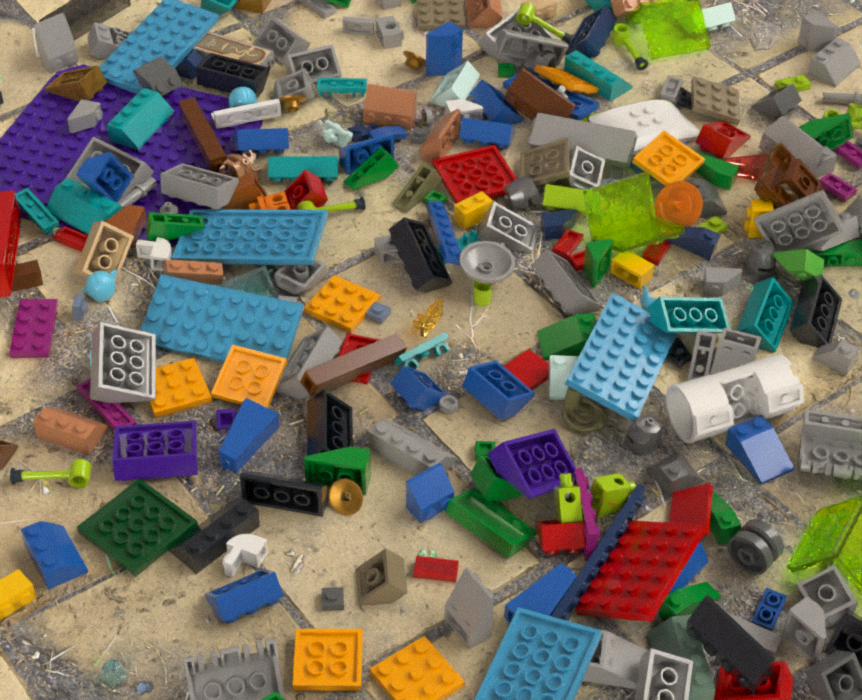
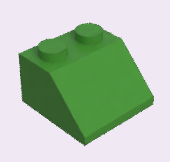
[773,249,824,281]

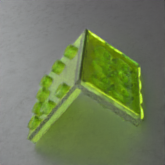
[625,0,711,60]
[583,172,686,254]
[787,495,862,594]

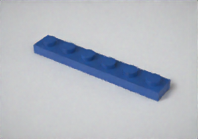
[426,200,461,266]

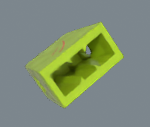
[554,473,583,523]
[590,473,636,519]

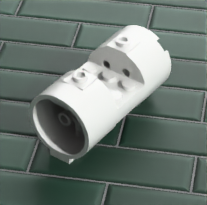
[666,354,804,444]

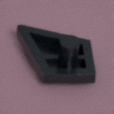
[677,87,692,110]
[665,338,692,368]

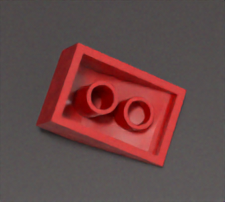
[695,121,751,159]
[714,661,794,700]

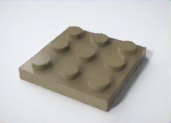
[416,0,465,31]
[691,76,741,125]
[519,138,570,186]

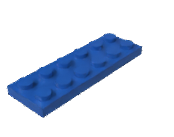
[503,72,599,120]

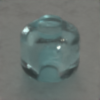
[101,659,126,685]

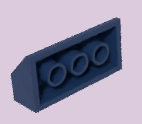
[565,6,617,58]

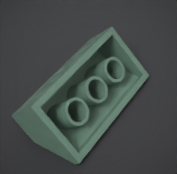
[647,615,715,700]

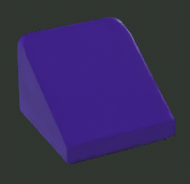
[216,409,237,430]

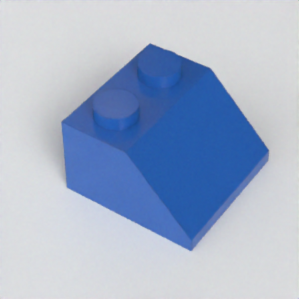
[390,365,447,411]
[406,462,454,524]

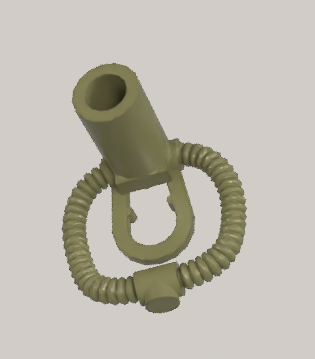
[562,386,608,434]

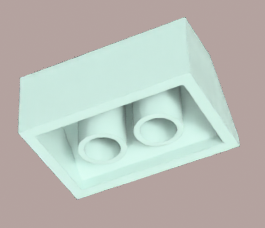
[677,2,736,35]
[429,61,480,107]
[548,355,593,400]

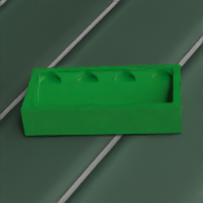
[445,487,538,559]

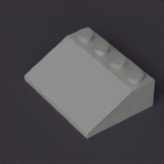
[478,8,555,69]
[65,136,154,200]
[754,190,844,252]
[90,322,156,403]

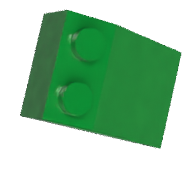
[799,113,854,151]
[537,313,597,360]
[304,447,371,495]
[470,455,524,502]

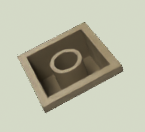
[355,548,407,606]

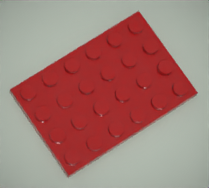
[575,521,706,622]

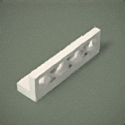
[211,99,281,129]

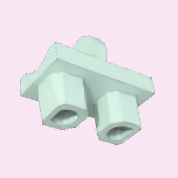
[322,120,353,148]

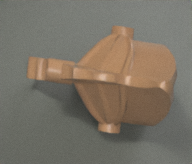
[219,150,261,182]

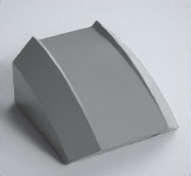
[273,68,316,101]
[568,146,606,192]
[274,260,328,295]
[795,564,858,628]

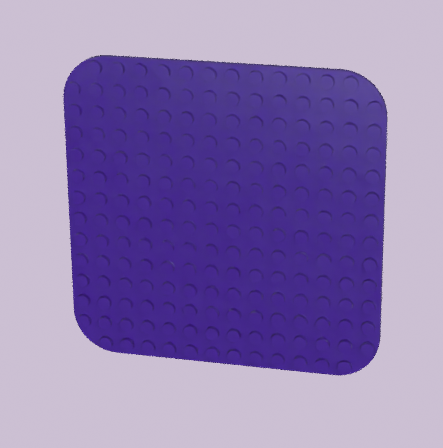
[0,64,263,247]

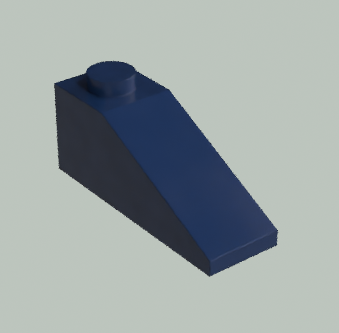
[660,226,721,260]

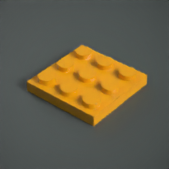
[534,65,599,95]
[632,131,705,186]
[304,275,381,333]
[211,345,287,408]
[148,358,212,418]
[292,629,363,691]
[370,636,465,700]

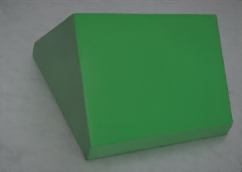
[583,239,614,288]

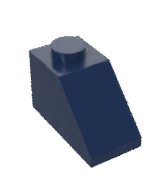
[175,50,204,80]
[540,209,576,240]

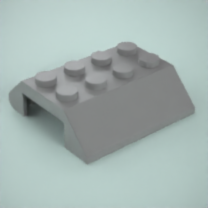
[798,409,862,480]
[183,638,285,700]

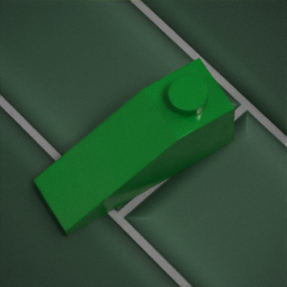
[343,147,399,190]
[695,152,739,190]
[145,212,205,242]
[710,491,741,545]
[658,582,722,621]

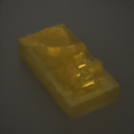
[413,299,443,338]

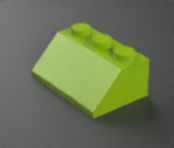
[543,184,600,217]

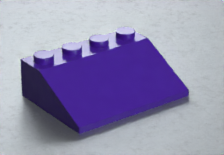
[112,421,198,481]
[487,429,576,499]

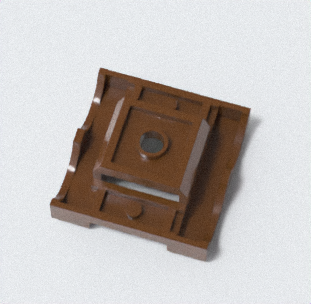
[754,142,825,208]

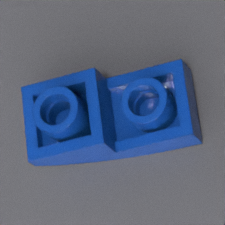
[368,126,407,141]
[751,588,787,631]

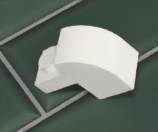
[136,237,172,271]
[222,534,268,578]

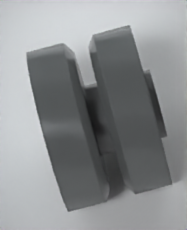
[727,519,784,575]

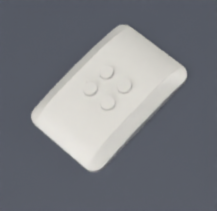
[588,100,700,155]

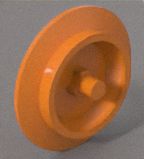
[654,181,703,229]

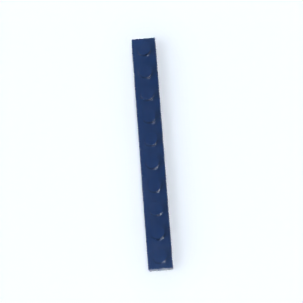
[551,484,647,621]

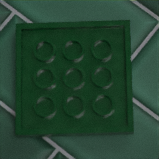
[77,478,198,577]

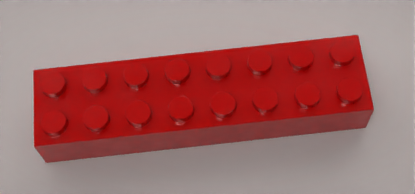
[0,190,22,297]

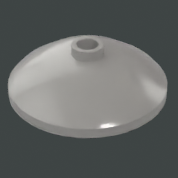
[459,241,515,283]

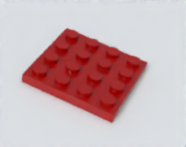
[432,145,517,204]

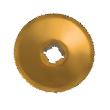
[403,51,426,71]
[278,95,306,112]
[328,479,363,516]

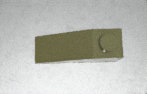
[393,162,442,213]

